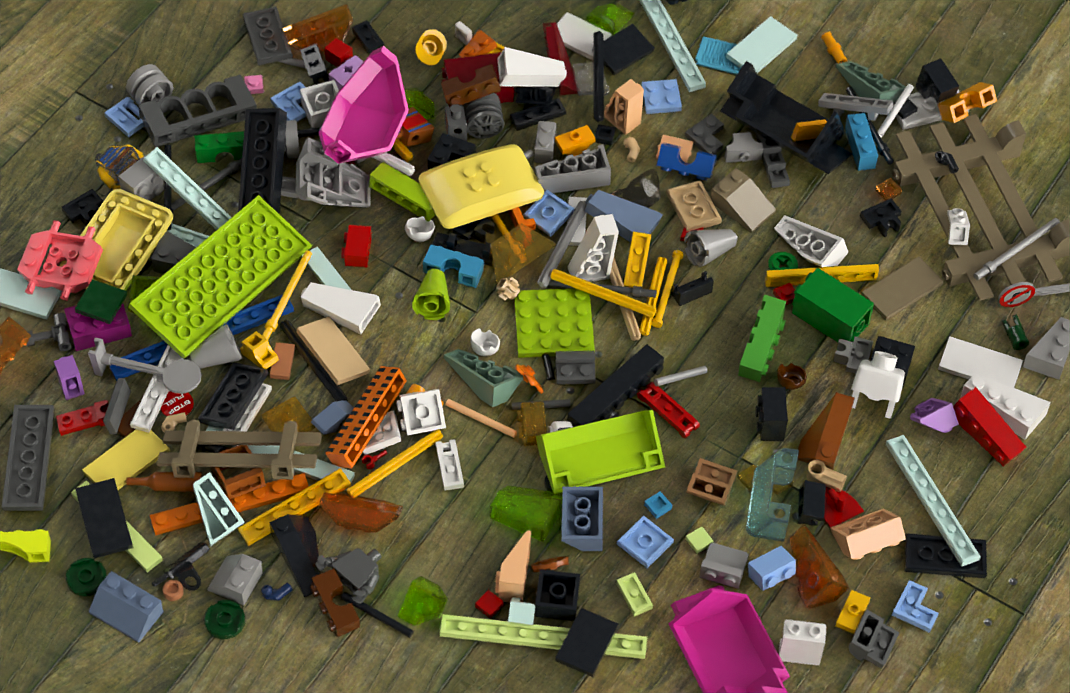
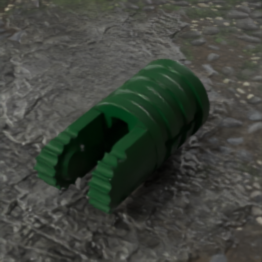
[1002,314,1029,350]

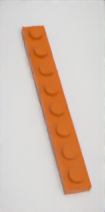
[150,473,309,536]

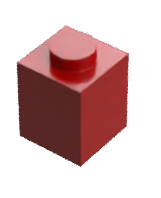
[324,38,353,67]

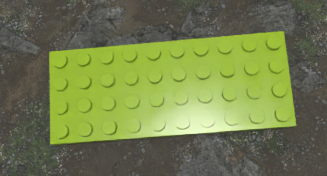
[128,195,313,359]

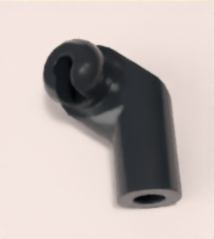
[935,151,959,173]

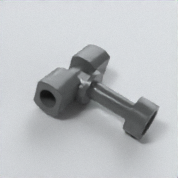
[24,313,71,351]

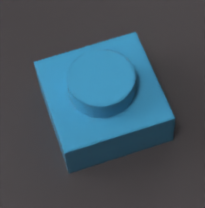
[644,491,672,519]

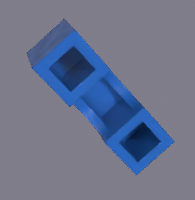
[657,143,717,180]

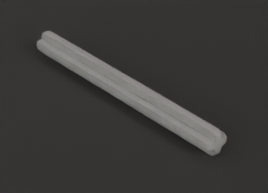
[537,201,587,288]

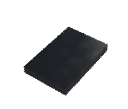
[592,24,655,75]
[555,608,619,677]

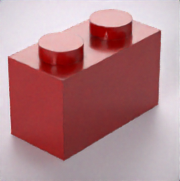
[341,225,372,268]

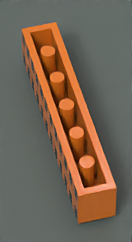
[325,366,407,469]

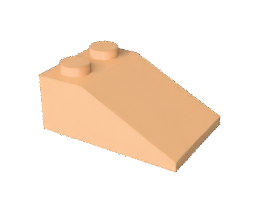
[495,530,531,602]

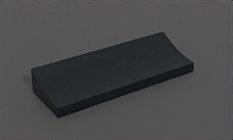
[238,108,287,215]

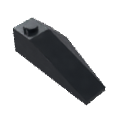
[269,514,321,598]

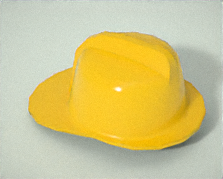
[415,29,447,66]

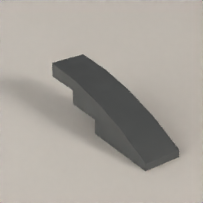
[755,132,790,188]

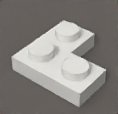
[363,410,401,455]

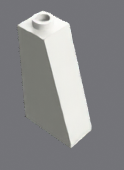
[498,47,567,87]
[301,282,381,335]

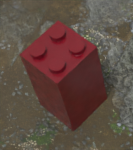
[441,52,514,103]

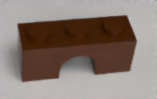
[441,64,501,108]
[310,568,360,637]

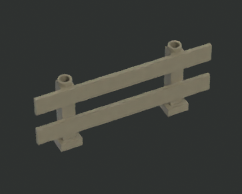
[157,419,322,479]

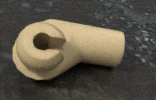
[161,412,187,433]

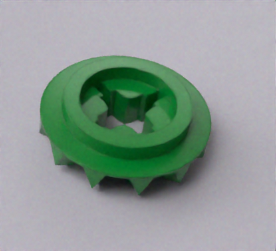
[768,252,798,270]

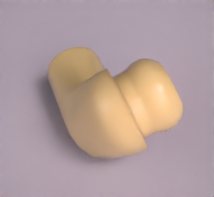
[623,137,640,162]

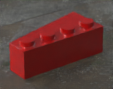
[953,387,1027,467]

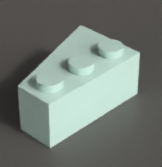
[193,472,244,547]

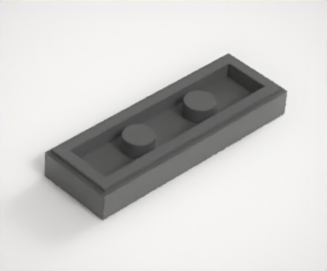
[103,378,131,434]

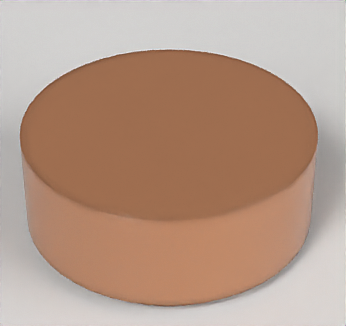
[162,580,184,601]

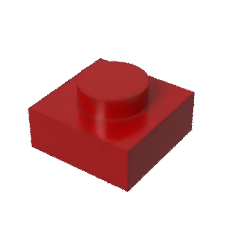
[773,282,795,305]

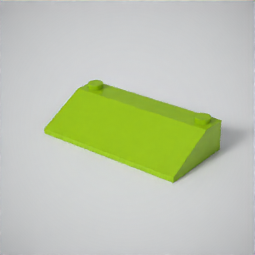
[536,410,665,494]

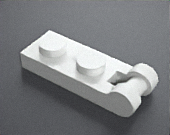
[435,439,464,491]

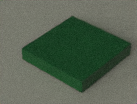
[75,279,127,324]

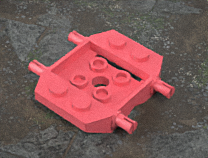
[17,220,103,301]

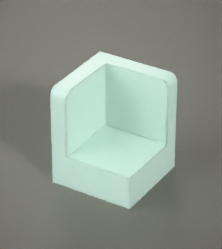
[508,597,535,625]

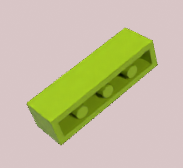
[369,162,436,222]

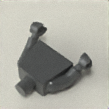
[315,548,381,604]

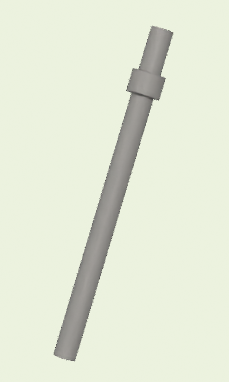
[973,218,1060,280]

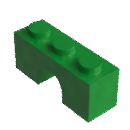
[195,131,244,163]

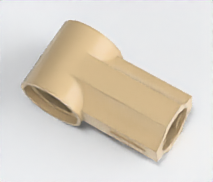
[806,460,847,492]

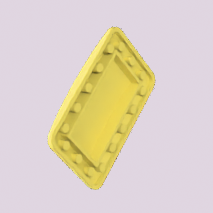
[419,144,544,229]
[59,189,173,291]

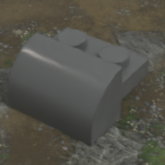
[555,350,596,384]
[849,609,900,668]

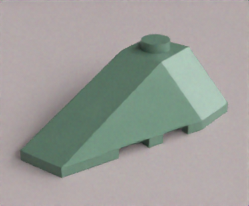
[836,61,906,103]
[444,349,523,407]

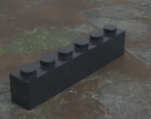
[567,344,664,427]

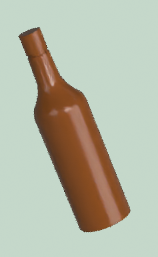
[126,472,203,492]

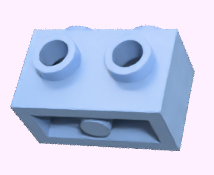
[748,546,796,591]

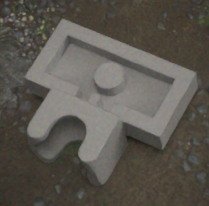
[834,337,873,374]

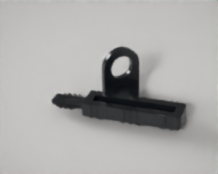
[151,542,210,591]

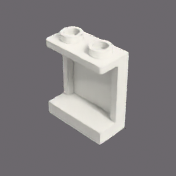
[779,620,826,666]

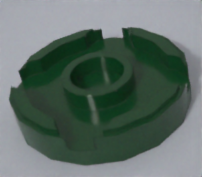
[66,557,107,597]
[204,600,246,639]

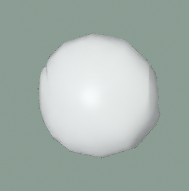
[405,216,435,242]
[470,328,500,356]

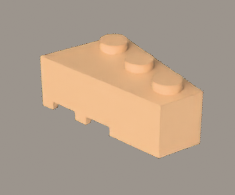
[604,79,644,135]

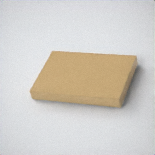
[666,180,722,232]

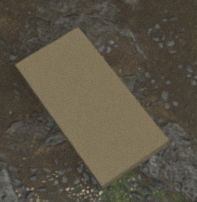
[861,256,943,320]

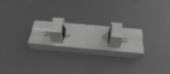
[819,93,893,121]

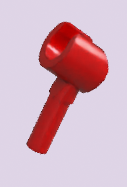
[362,450,388,469]

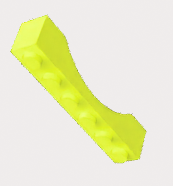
[0,529,51,562]

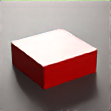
[475,590,504,619]

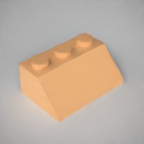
[830,508,906,560]

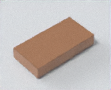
[270,343,295,380]

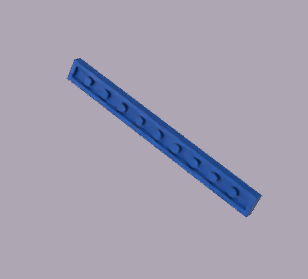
[109,295,294,381]

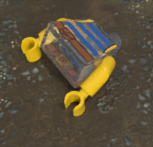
[95,145,143,190]

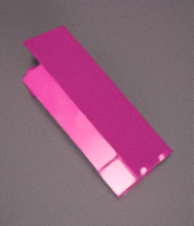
[668,585,790,693]

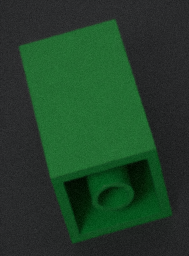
[792,268,874,344]

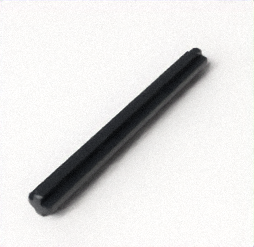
[593,31,604,122]
[280,319,348,401]

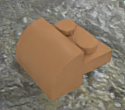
[687,458,737,506]

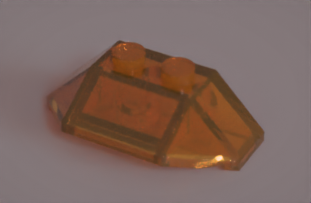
[282,4,354,53]
[320,492,403,533]

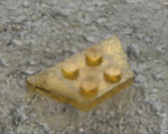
[490,223,556,285]

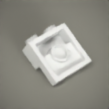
[396,389,446,435]

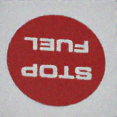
[161,391,194,416]

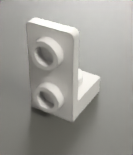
[947,208,970,245]

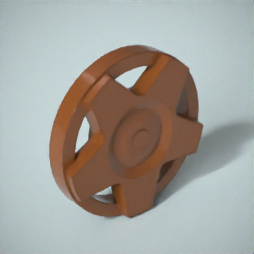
[531,556,569,572]

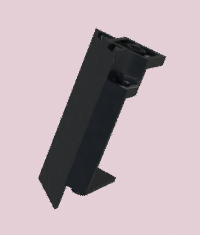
[720,61,853,174]

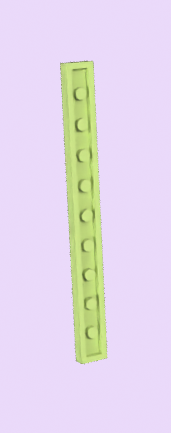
[440,614,647,659]

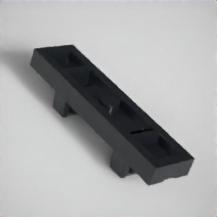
[432,232,508,269]

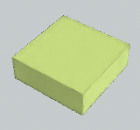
[685,527,714,554]

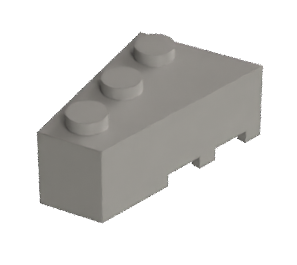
[1023,317,1070,380]

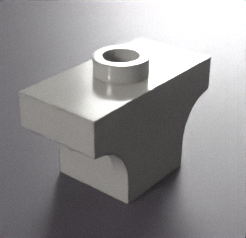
[725,132,763,163]

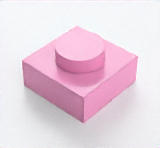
[244,75,264,94]

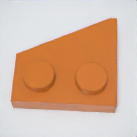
[459,30,497,58]

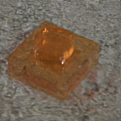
[876,178,902,201]

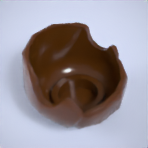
[777,363,807,390]

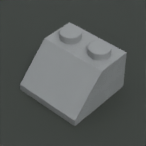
[207,554,263,606]

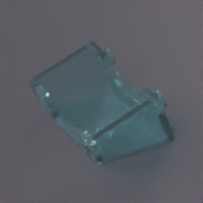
[746,448,799,542]

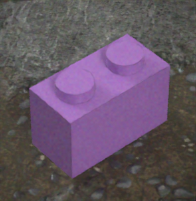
[54,355,84,400]

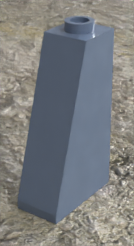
[585,190,663,243]

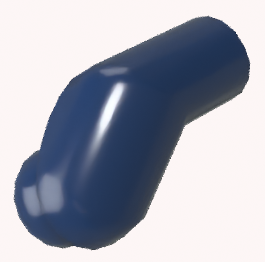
[261,583,293,601]

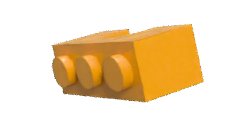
[938,82,997,123]

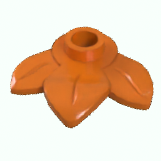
[515,364,543,394]

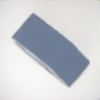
[311,400,354,435]

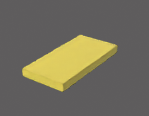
[82,429,170,490]

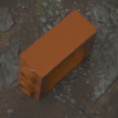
[211,445,266,500]

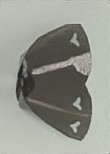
[611,169,661,208]

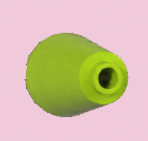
[412,269,450,320]

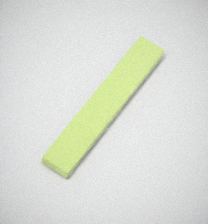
[71,481,163,572]

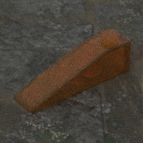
[790,524,849,609]

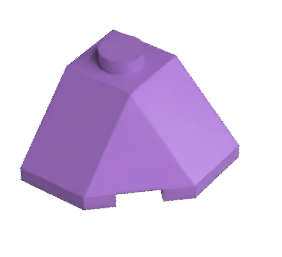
[910,398,959,433]

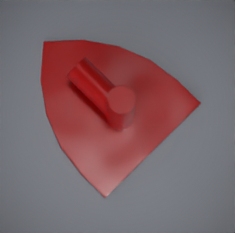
[824,487,864,528]

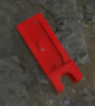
[56,400,109,436]

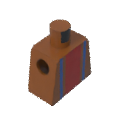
[396,107,435,146]

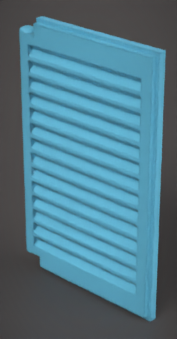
[695,36,741,75]

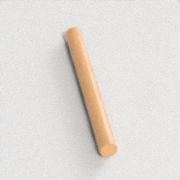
[445,399,517,438]

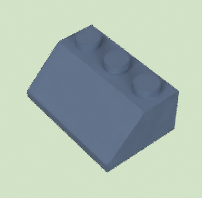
[562,487,603,551]
[89,571,163,643]

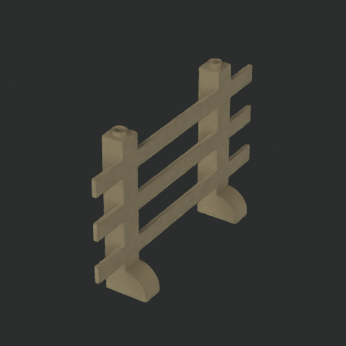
[892,114,1070,301]

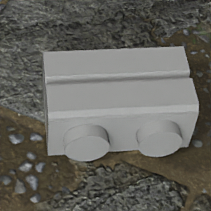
[534,121,556,164]

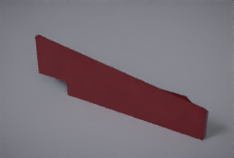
[543,22,580,95]

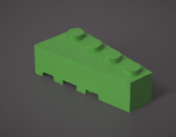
[738,295,786,382]

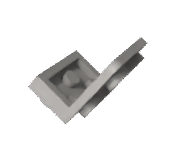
[699,543,748,589]

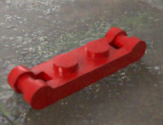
[637,382,700,438]

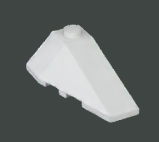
[774,215,848,267]

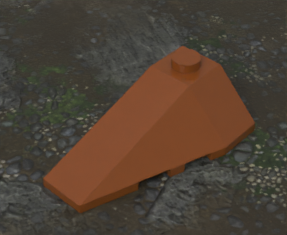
[795,392,855,470]

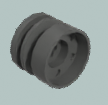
[463,93,504,139]

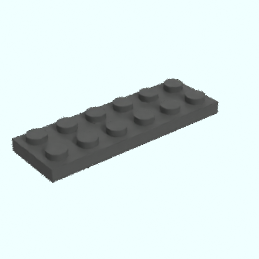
[2,405,55,511]

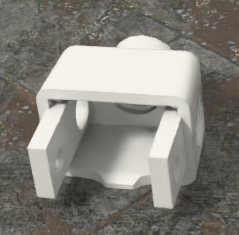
[851,351,905,419]

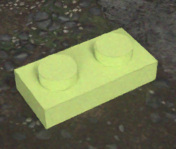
[616,572,653,616]

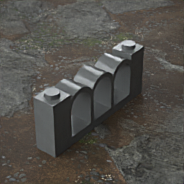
[139,74,257,147]

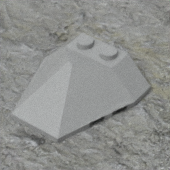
[296,138,371,208]

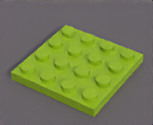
[514,288,595,358]

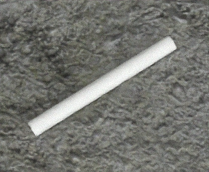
[873,84,914,146]

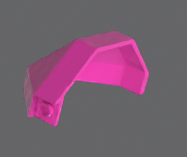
[318,46,409,164]

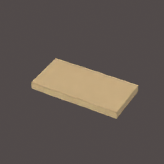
[296,317,370,385]

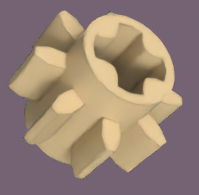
[496,277,520,301]

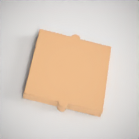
[656,135,694,163]

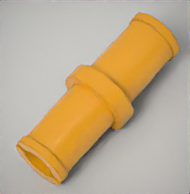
[821,32,847,63]

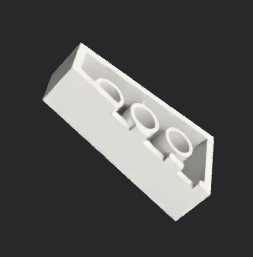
[568,214,619,282]
[960,373,1051,440]

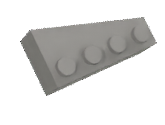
[535,144,611,193]

